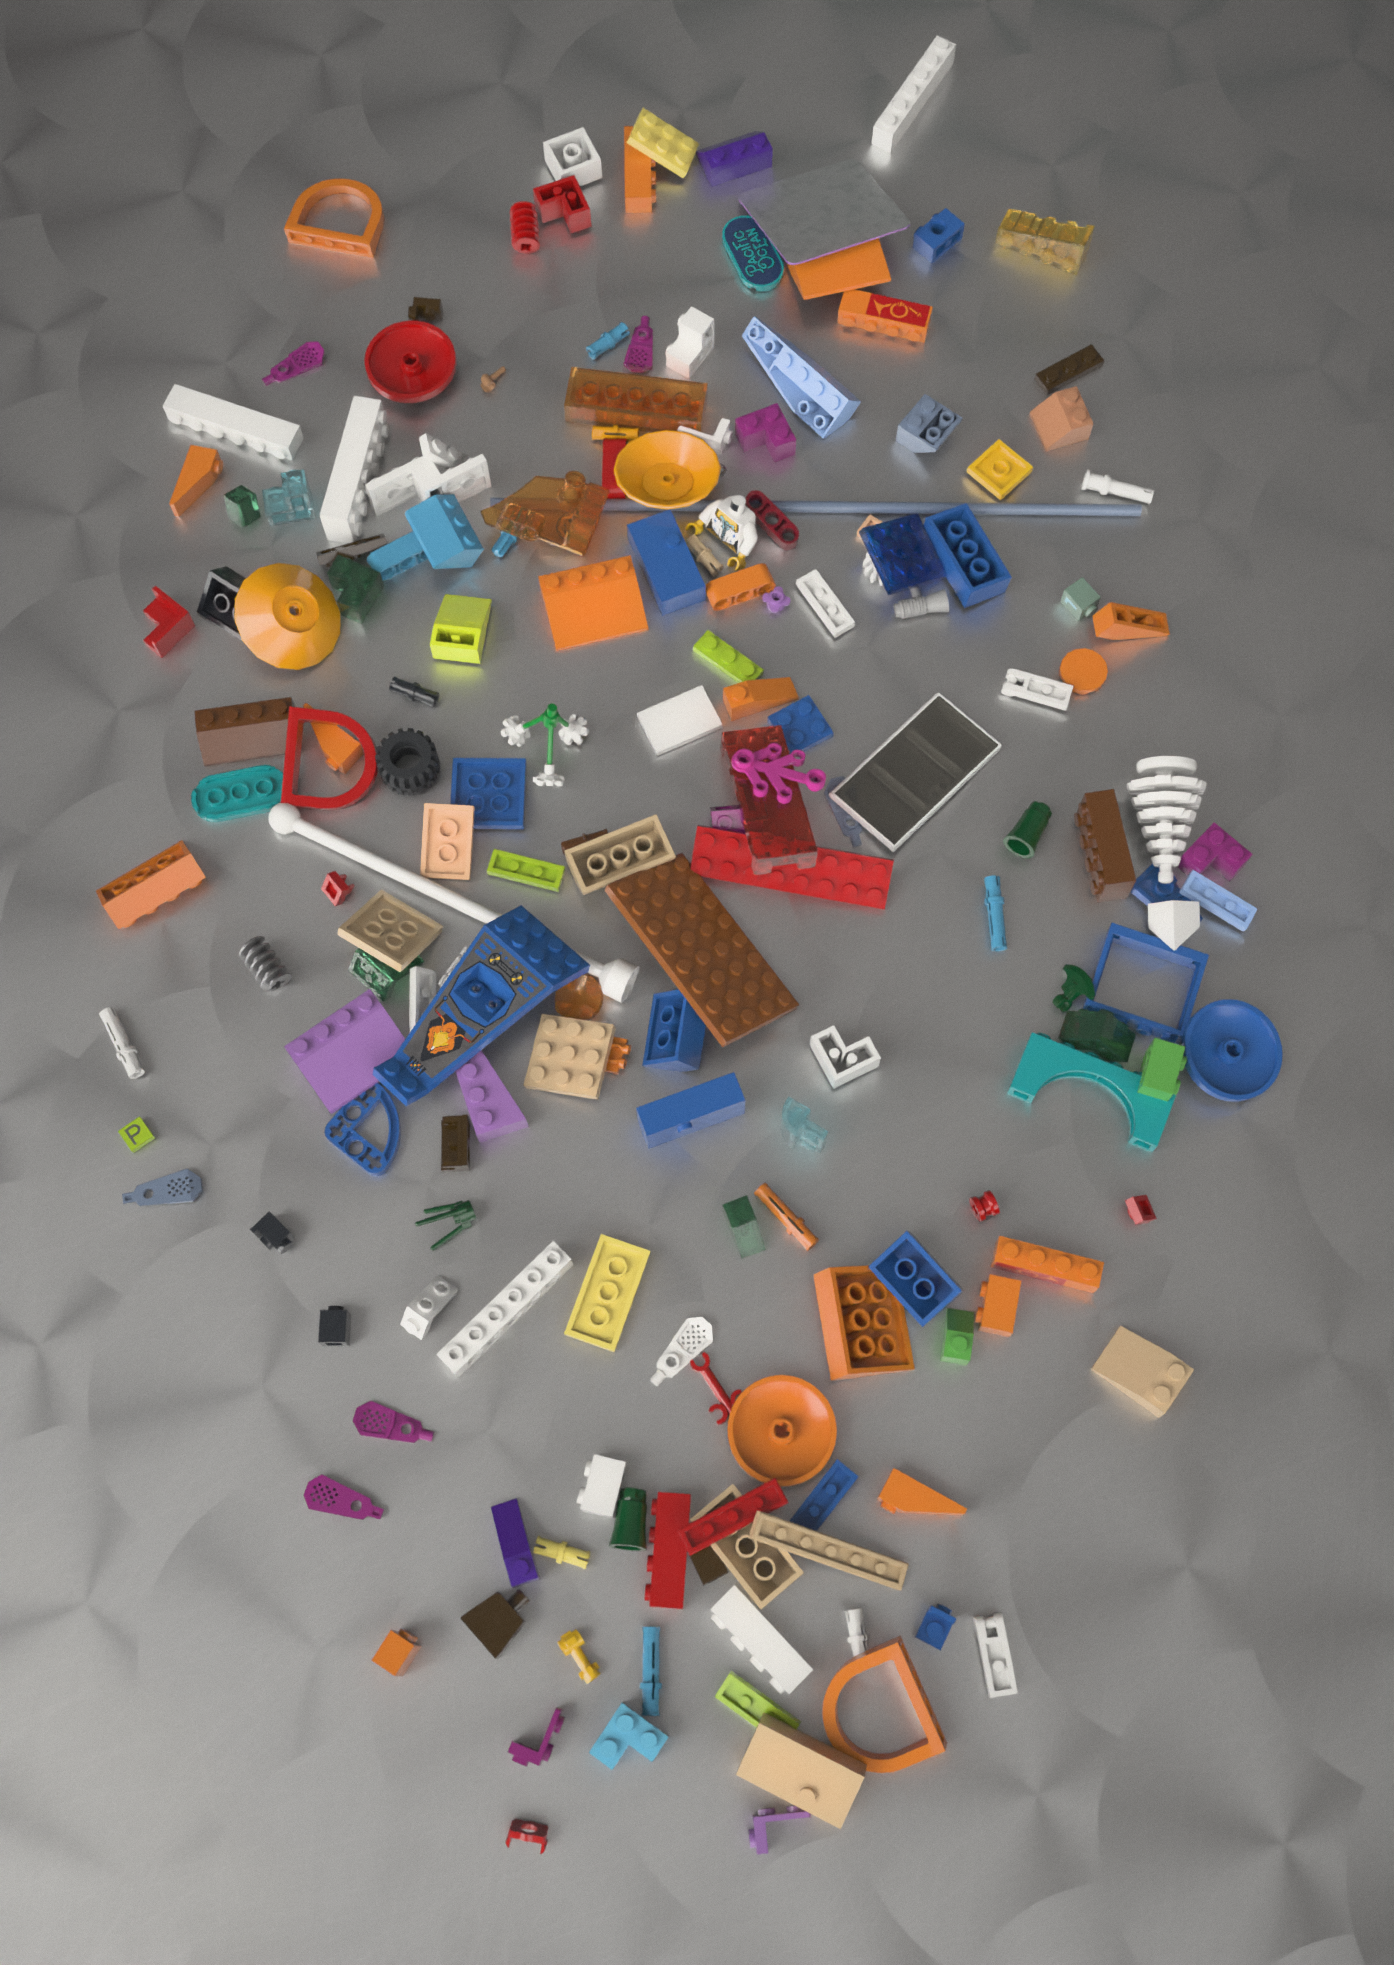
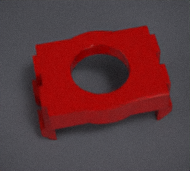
[505,1819,549,1854]

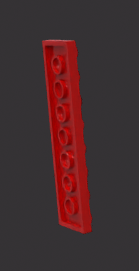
[690,825,894,910]

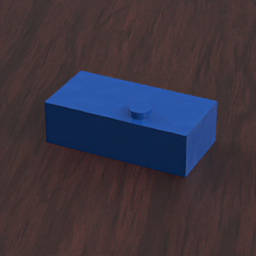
[920,503,1012,608]
[627,509,706,616]
[636,1072,745,1149]

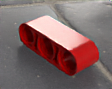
[602,438,627,499]

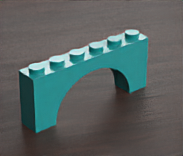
[1007,1032,1176,1152]

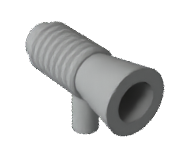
[893,586,949,619]

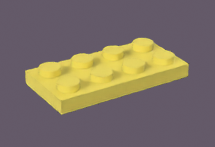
[564,1234,651,1353]

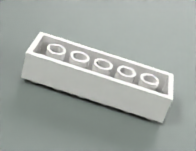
[319,396,390,543]

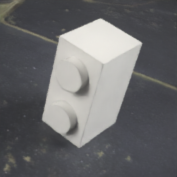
[577,1454,627,1519]

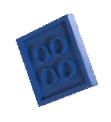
[450,758,527,829]

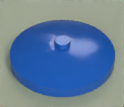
[1181,999,1282,1102]

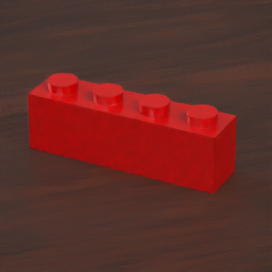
[644,1492,691,1610]

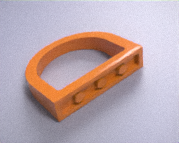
[284,178,384,258]
[822,1635,947,1773]

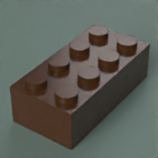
[1074,789,1137,903]

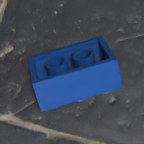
[642,989,706,1072]
[868,1231,964,1327]

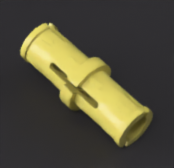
[533,1536,591,1569]

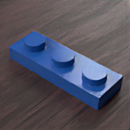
[789,1459,859,1531]

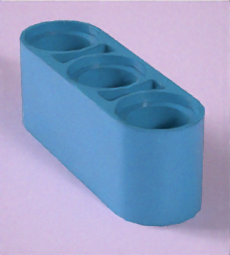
[367,531,428,581]

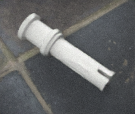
[1081,469,1154,504]

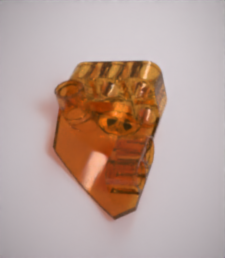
[480,471,610,558]

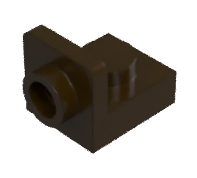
[408,297,443,321]

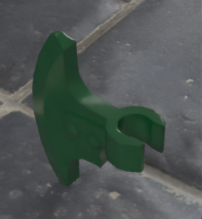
[1052,964,1095,1013]

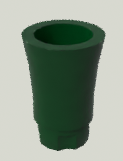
[1003,801,1052,859]
[608,1487,647,1552]

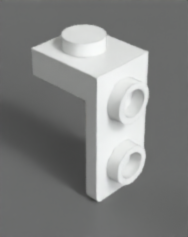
[677,418,733,456]
[400,1275,458,1340]

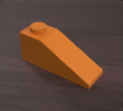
[169,445,223,517]
[1092,602,1170,640]
[723,677,799,721]
[303,703,364,774]
[876,1468,967,1516]

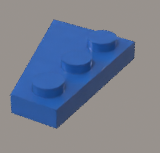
[1131,863,1203,922]

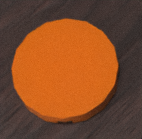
[1059,648,1108,695]

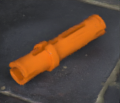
[754,1182,820,1251]

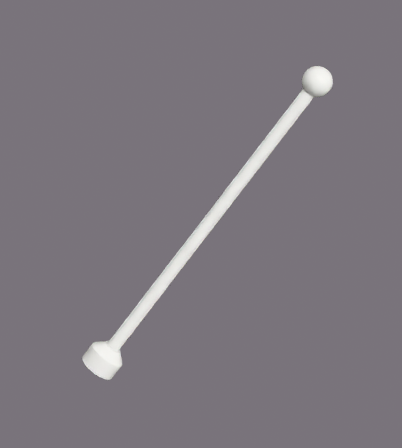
[269,803,640,1003]

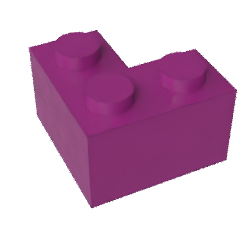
[735,403,796,463]
[1176,822,1253,882]

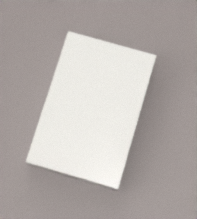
[637,685,723,756]

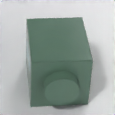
[1060,577,1101,621]

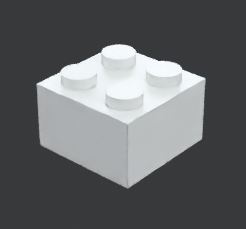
[543,127,602,186]

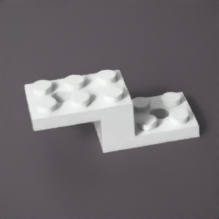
[365,454,491,517]

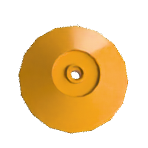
[614,430,721,510]
[235,563,340,670]

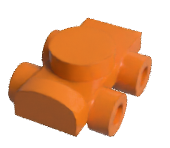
[605,1037,631,1074]

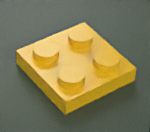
[967,439,1033,500]

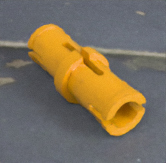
[592,424,639,442]

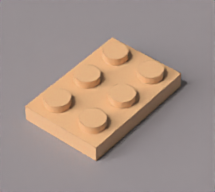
[420,803,475,881]

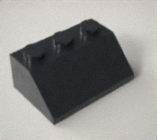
[197,566,246,641]

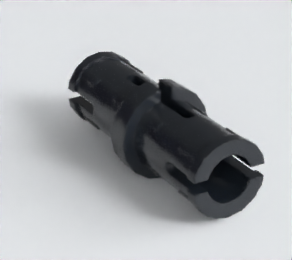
[389,677,439,707]

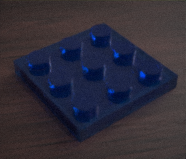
[859,513,947,595]

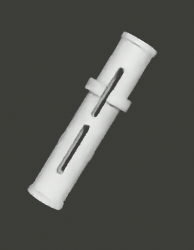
[99,1007,145,1079]

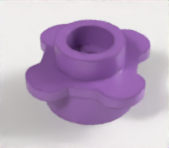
[762,586,790,612]

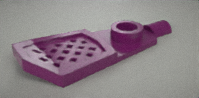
[623,316,653,373]
[262,341,324,386]
[352,1401,435,1443]
[303,1474,384,1520]

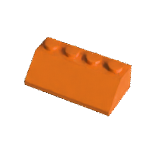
[96,840,206,929]

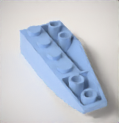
[742,316,861,439]

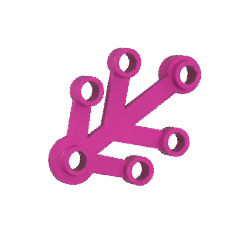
[731,743,826,804]

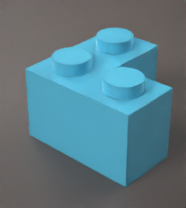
[589,1702,669,1770]

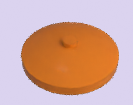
[727,1375,837,1487]

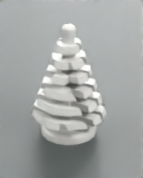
[1126,756,1207,884]

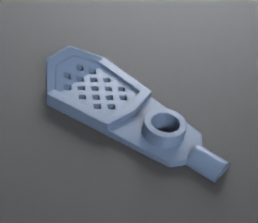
[824,776,863,847]
[122,1169,203,1206]

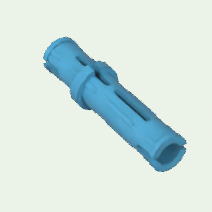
[984,875,1007,951]
[639,1627,662,1716]

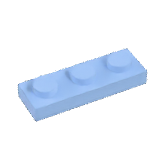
[1179,870,1257,932]

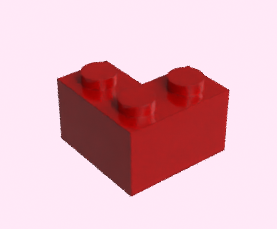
[533,175,592,233]

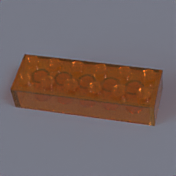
[564,367,708,432]

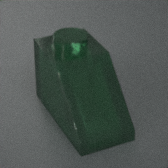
[722,1195,766,1259]

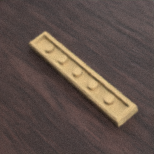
[748,1511,909,1591]

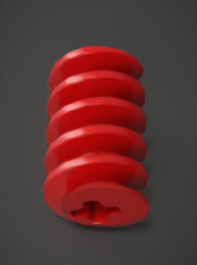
[510,201,540,254]

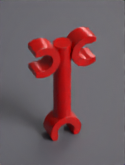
[690,1352,742,1425]

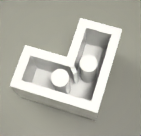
[665,306,714,379]
[810,1025,881,1089]

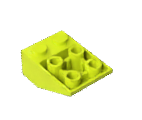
[430,594,492,664]

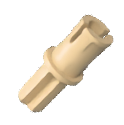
[685,534,723,577]

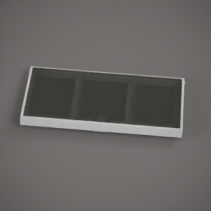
[829,693,1002,852]

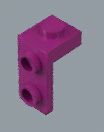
[507,1707,565,1767]

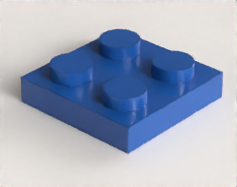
[767,695,834,754]

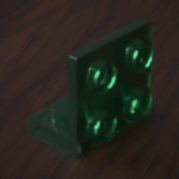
[348,948,424,1002]

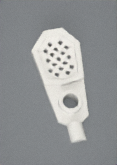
[650,1317,713,1386]

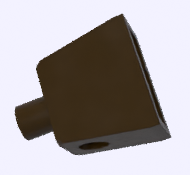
[460,1589,530,1659]

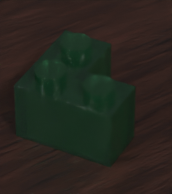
[327,555,384,624]
[1058,1009,1136,1062]

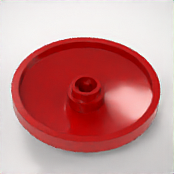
[364,320,457,403]

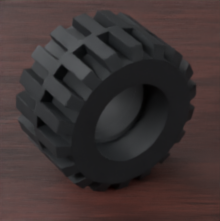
[375,728,440,796]

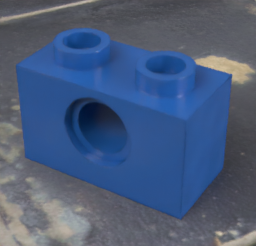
[913,208,965,264]

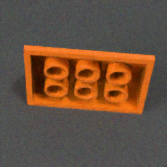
[787,238,891,300]
[538,555,648,651]
[813,1265,915,1380]

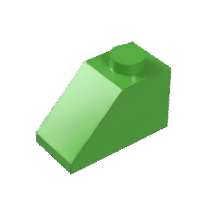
[940,1308,974,1365]

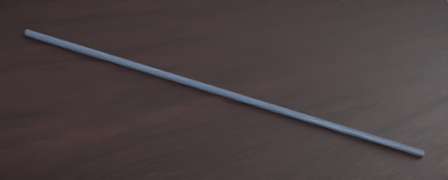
[490,498,1142,516]

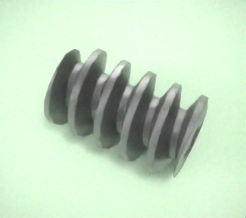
[239,936,292,992]

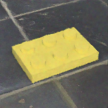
[627,108,699,178]

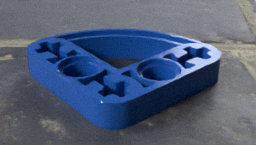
[324,1083,401,1176]

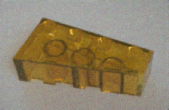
[995,209,1095,275]

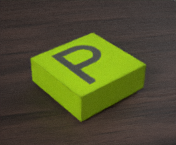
[118,1116,155,1153]

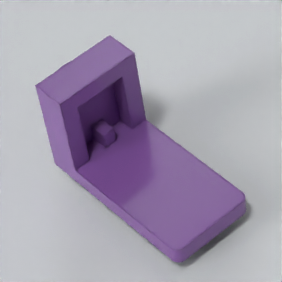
[748,1805,811,1855]

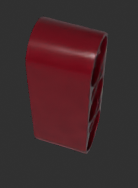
[745,490,799,551]

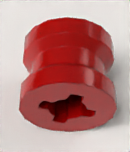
[969,1190,1000,1222]

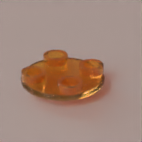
[555,974,604,1021]

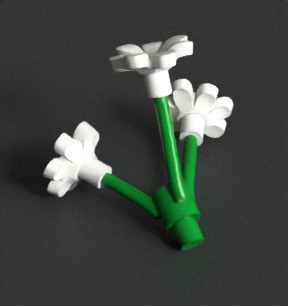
[501,703,589,786]

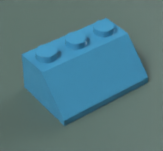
[404,494,484,569]

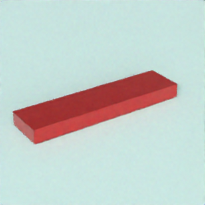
[677,1477,789,1556]

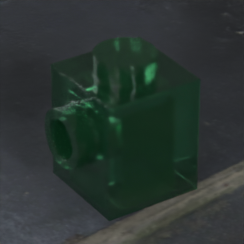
[223,485,261,528]

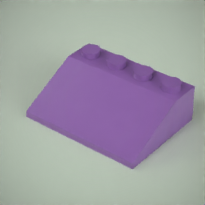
[284,989,405,1114]

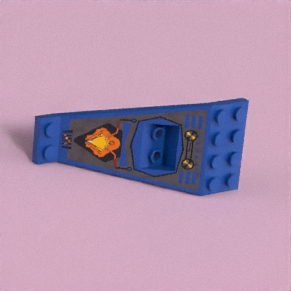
[373,905,590,1107]

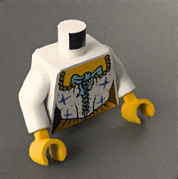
[685,495,758,571]

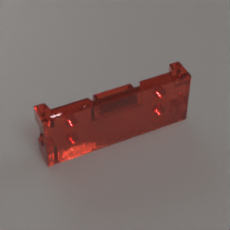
[720,725,818,875]

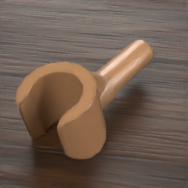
[481,366,506,393]

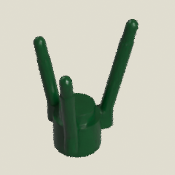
[415,1200,476,1251]

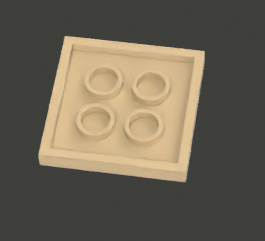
[337,889,443,972]
[523,1014,616,1100]

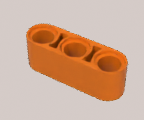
[705,563,776,611]

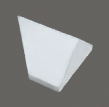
[1148,900,1200,951]

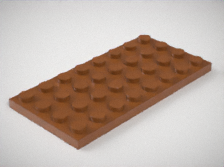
[604,853,800,1047]

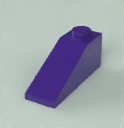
[491,1498,540,1588]

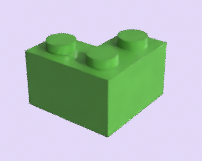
[1137,1038,1187,1102]

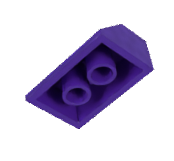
[695,131,773,187]

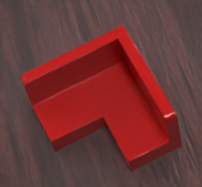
[143,586,195,658]

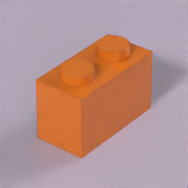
[975,1274,1021,1337]
[371,1628,422,1676]

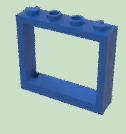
[1082,923,1209,1044]

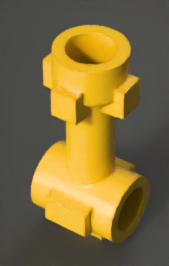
[557,1629,601,1684]

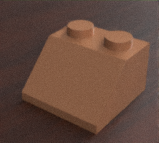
[1030,386,1093,452]

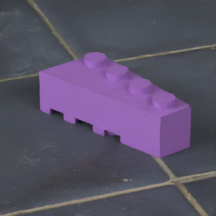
[456,1050,529,1143]

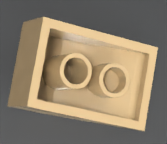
[1091,1326,1194,1418]

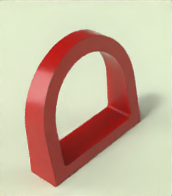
[281,706,378,811]

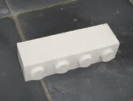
[710,1585,813,1695]

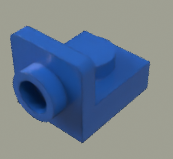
[915,1603,956,1651]

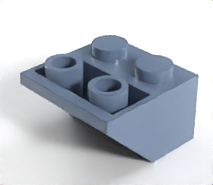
[896,394,963,453]

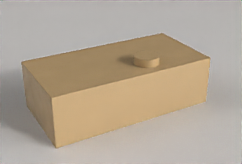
[736,1712,867,1829]

